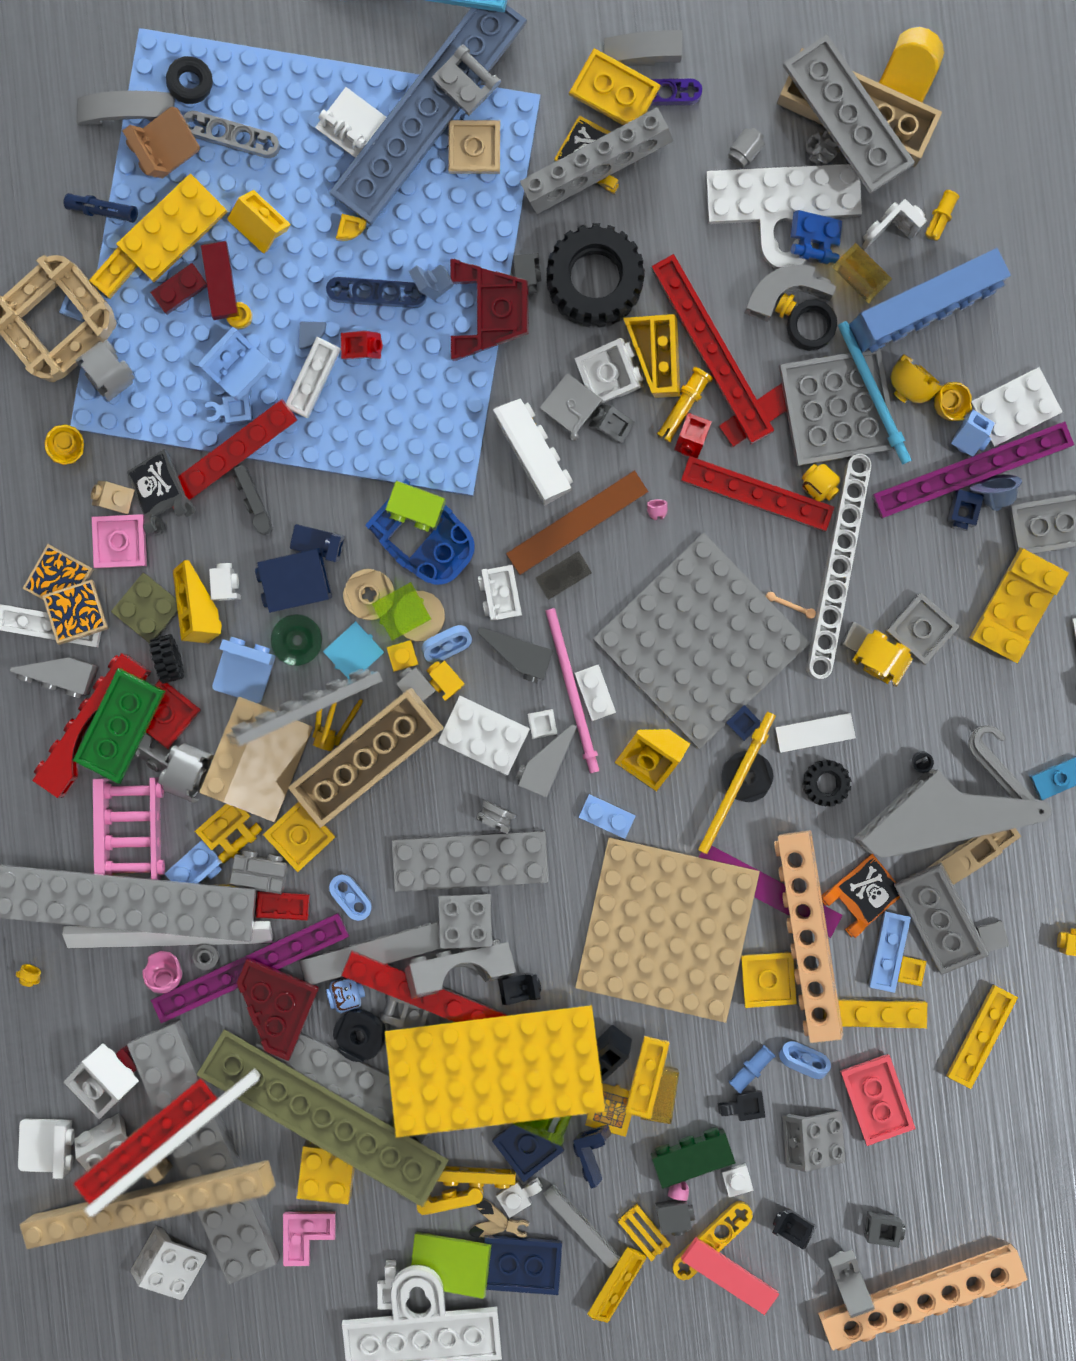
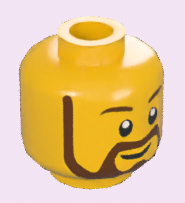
[801,464,840,502]

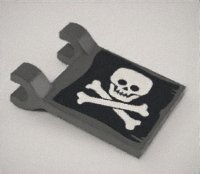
[127,449,196,534]

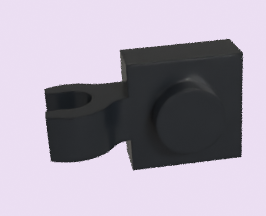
[718,1090,766,1121]

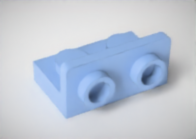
[165,840,222,884]

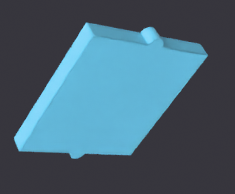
[323,621,384,679]

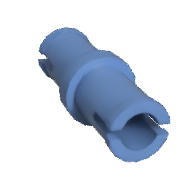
[729,1045,776,1094]

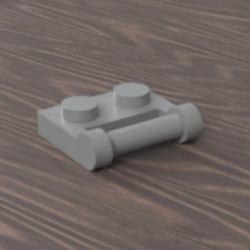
[432,44,501,116]

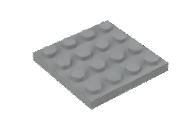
[779,349,895,467]

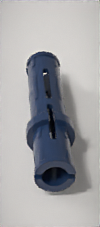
[63,193,138,223]

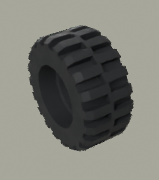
[546,223,645,328]

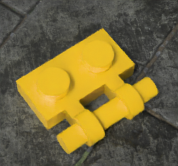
[195,804,263,864]

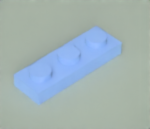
[868,911,911,993]

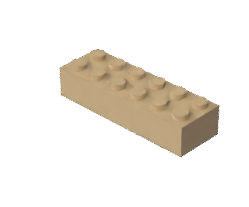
[777,48,942,167]
[288,688,444,828]

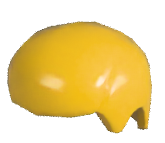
[934,382,972,421]
[44,424,84,465]

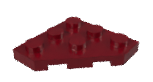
[237,958,319,1061]

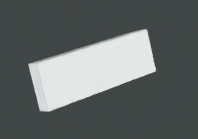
[286,337,341,419]
[774,713,856,753]

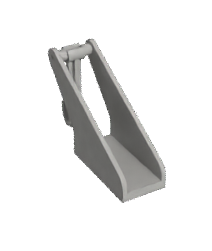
[854,725,1052,858]

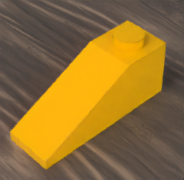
[173,560,222,643]

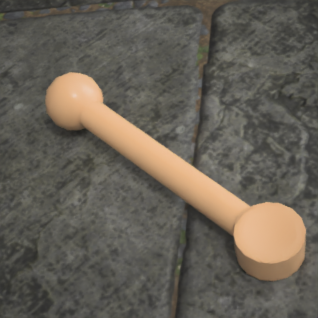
[766,592,816,619]

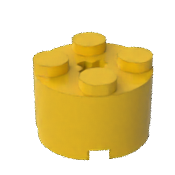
[852,630,913,687]

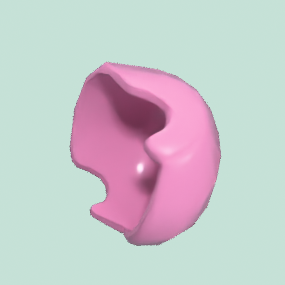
[142,951,182,993]

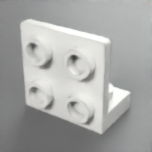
[130,1226,207,1300]

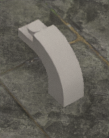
[744,265,836,322]

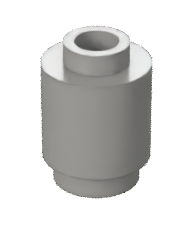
[728,128,765,168]

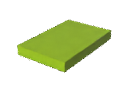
[411,1231,491,1299]

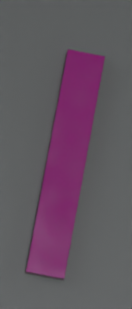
[698,846,843,938]

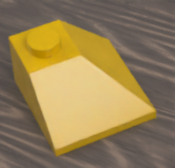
[614,729,690,792]

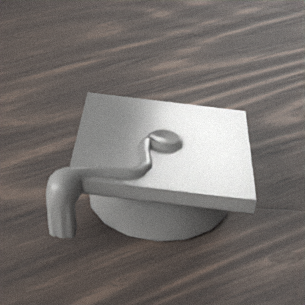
[540,373,603,441]

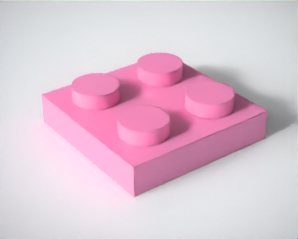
[92,514,147,569]

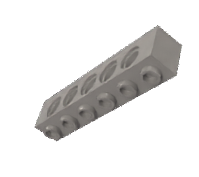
[520,107,673,214]

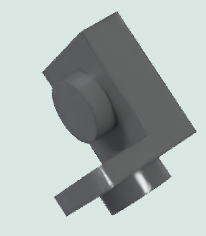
[589,404,635,444]

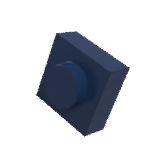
[726,705,761,741]

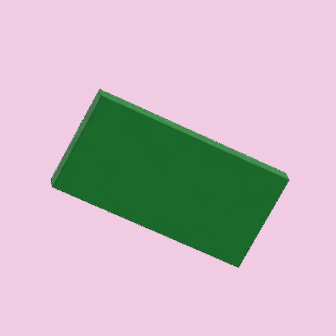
[73,668,166,784]

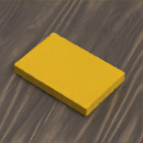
[569,48,661,125]

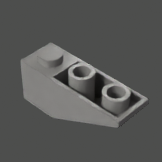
[10,657,99,698]

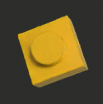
[386,640,419,672]

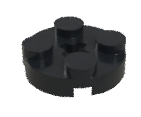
[721,751,774,802]
[333,1009,386,1062]

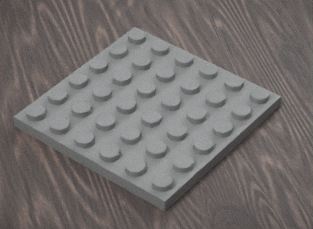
[593,533,810,750]

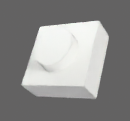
[721,1163,754,1197]

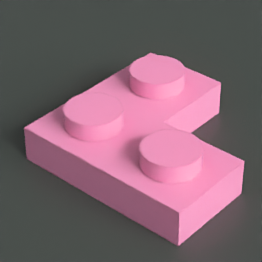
[283,1211,336,1266]

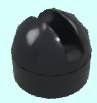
[912,751,934,773]

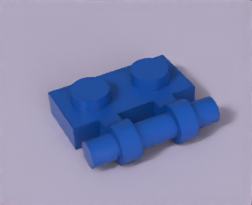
[790,210,842,264]

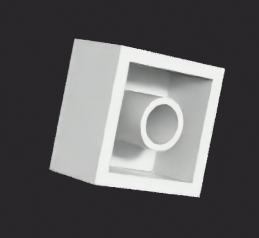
[64,1043,139,1119]

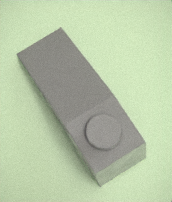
[516,724,577,798]

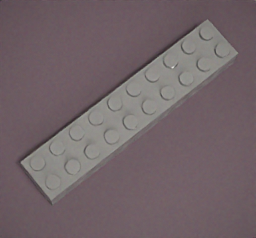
[127,1019,280,1285]

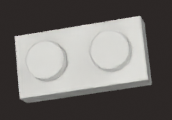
[574,664,616,721]

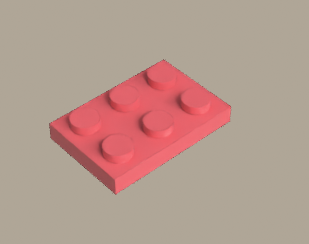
[840,1054,916,1146]

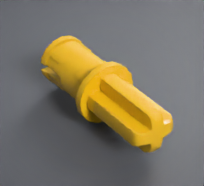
[925,190,960,241]

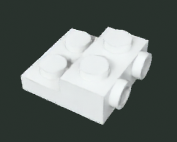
[575,338,645,404]

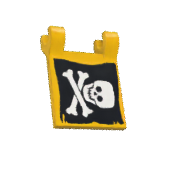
[554,115,619,194]

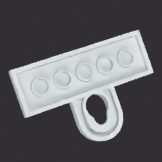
[706,164,862,269]
[342,1265,502,1361]

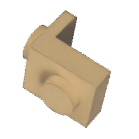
[91,481,135,514]

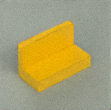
[228,190,291,253]

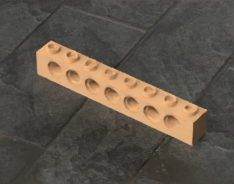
[775,830,844,1043]
[818,1244,1028,1351]

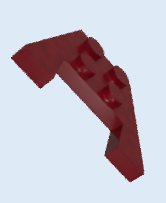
[450,259,529,361]

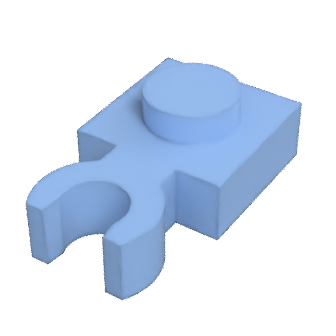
[205,394,253,424]

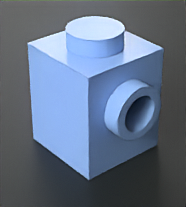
[951,410,995,457]

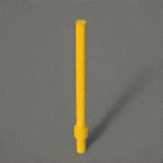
[698,711,776,854]

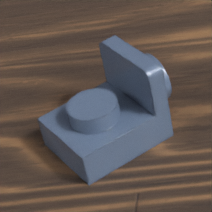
[409,265,454,300]

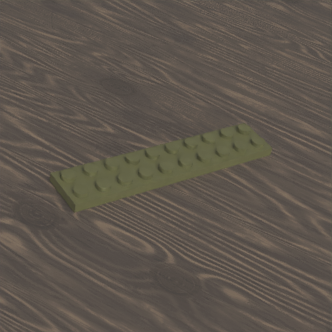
[197,1029,449,1207]

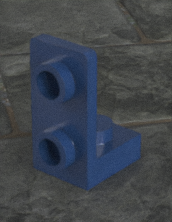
[290,524,345,562]
[573,1124,612,1189]

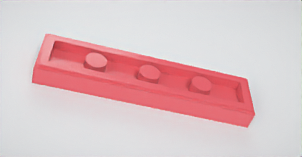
[681,1237,779,1315]

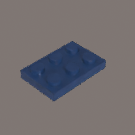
[485,1235,562,1295]

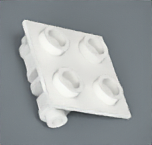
[315,87,387,158]

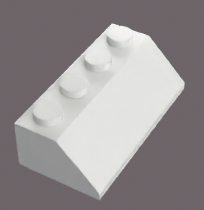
[493,398,573,506]

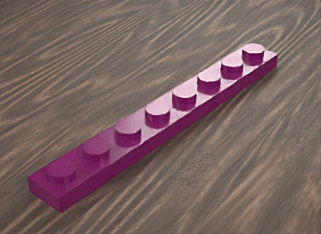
[872,422,1074,519]
[151,913,350,1024]

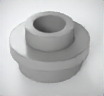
[193,944,219,970]

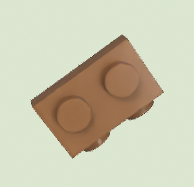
[122,107,200,179]

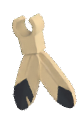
[469,1199,529,1238]

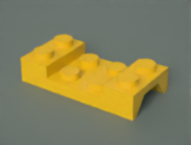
[969,547,1069,664]

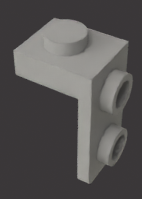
[828,1250,875,1318]

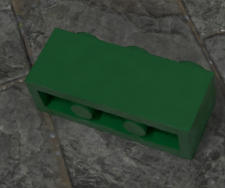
[651,1127,736,1189]

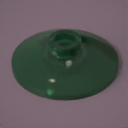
[271,614,322,666]

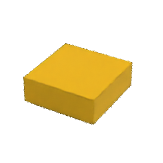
[897,956,927,987]

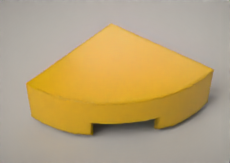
[336,214,367,241]

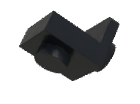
[498,973,541,1005]
[772,1210,817,1249]

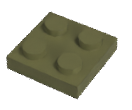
[111,572,178,643]

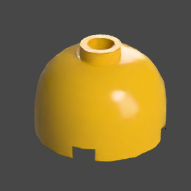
[890,354,943,403]

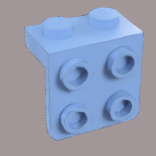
[198,327,272,400]
[212,637,276,703]

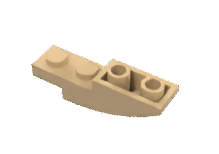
[926,828,1022,885]

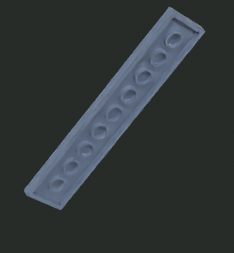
[330,4,527,225]

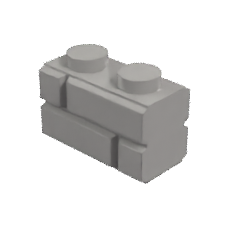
[230,850,289,894]

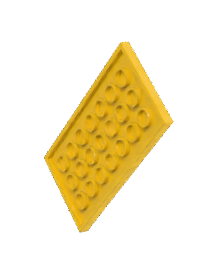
[385,1005,605,1137]

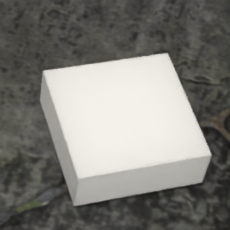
[528,709,557,739]

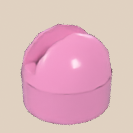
[647,499,668,520]
[667,1181,689,1201]

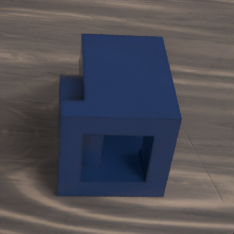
[947,489,984,531]

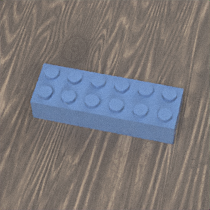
[849,248,1011,353]

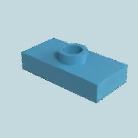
[1030,756,1076,800]

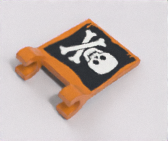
[822,854,900,938]

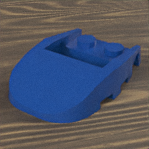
[365,479,475,585]

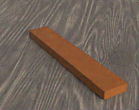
[506,470,649,575]

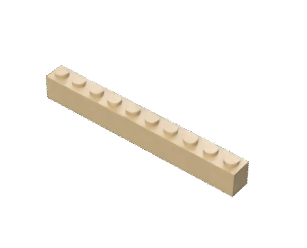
[20,1160,276,1249]

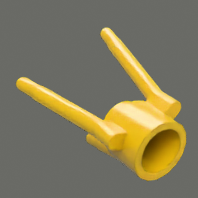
[312,699,363,751]

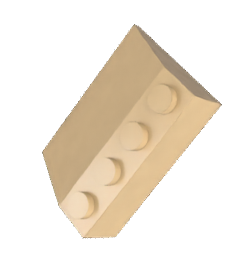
[199,697,314,822]

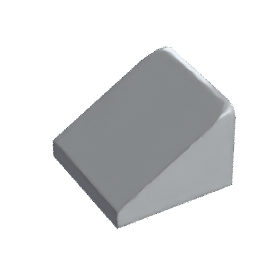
[840,622,873,653]

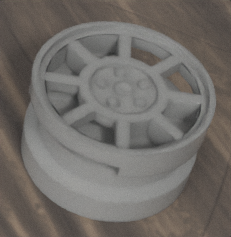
[475,800,517,834]

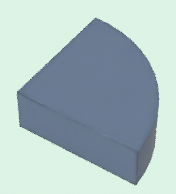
[299,322,326,349]

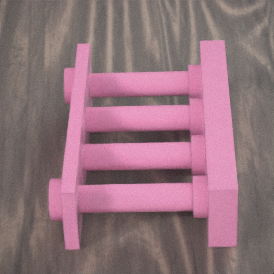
[93,777,165,880]

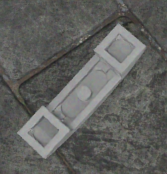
[77,91,175,125]

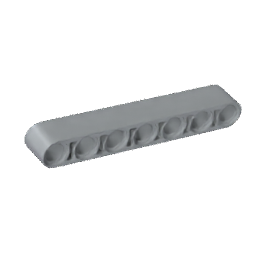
[299,920,441,985]

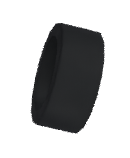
[787,299,838,351]

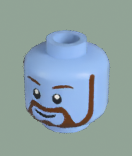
[326,977,365,1013]

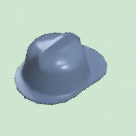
[970,475,1022,511]

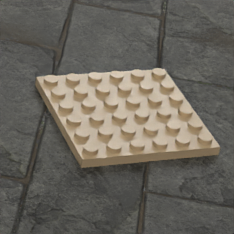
[575,837,760,1023]

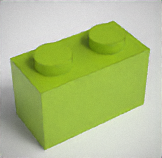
[385,481,446,532]

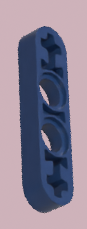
[326,277,427,308]

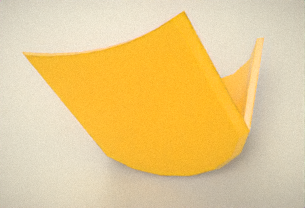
[879,27,944,103]

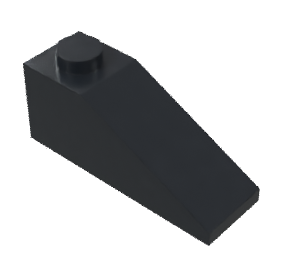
[596,1025,632,1083]

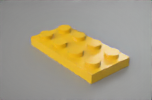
[116,173,228,283]

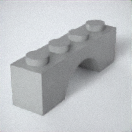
[404,940,516,999]

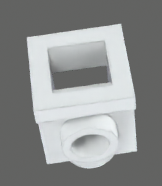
[209,563,241,601]

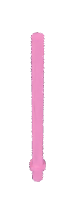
[545,608,600,773]

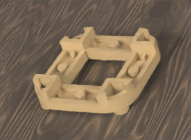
[0,255,117,382]

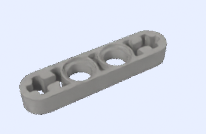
[183,111,280,158]
[543,1185,620,1268]

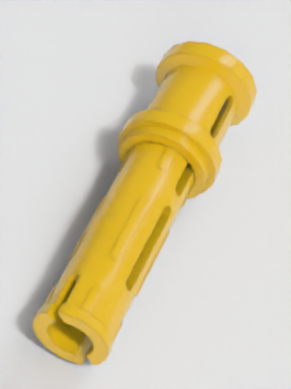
[657,367,713,443]

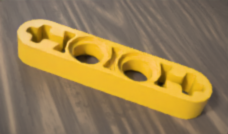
[672,1201,753,1280]

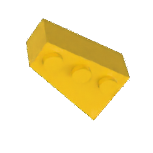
[623,314,680,398]

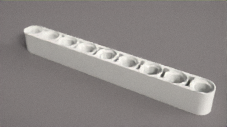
[806,454,871,679]

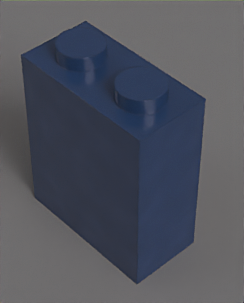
[255,548,332,613]

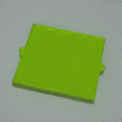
[372,582,431,641]

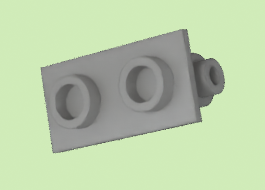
[134,733,171,772]

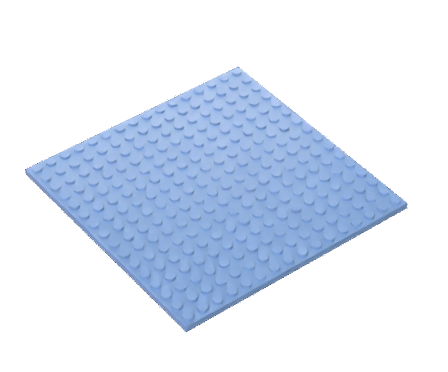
[70,28,540,496]

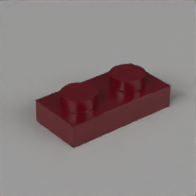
[150,263,207,315]

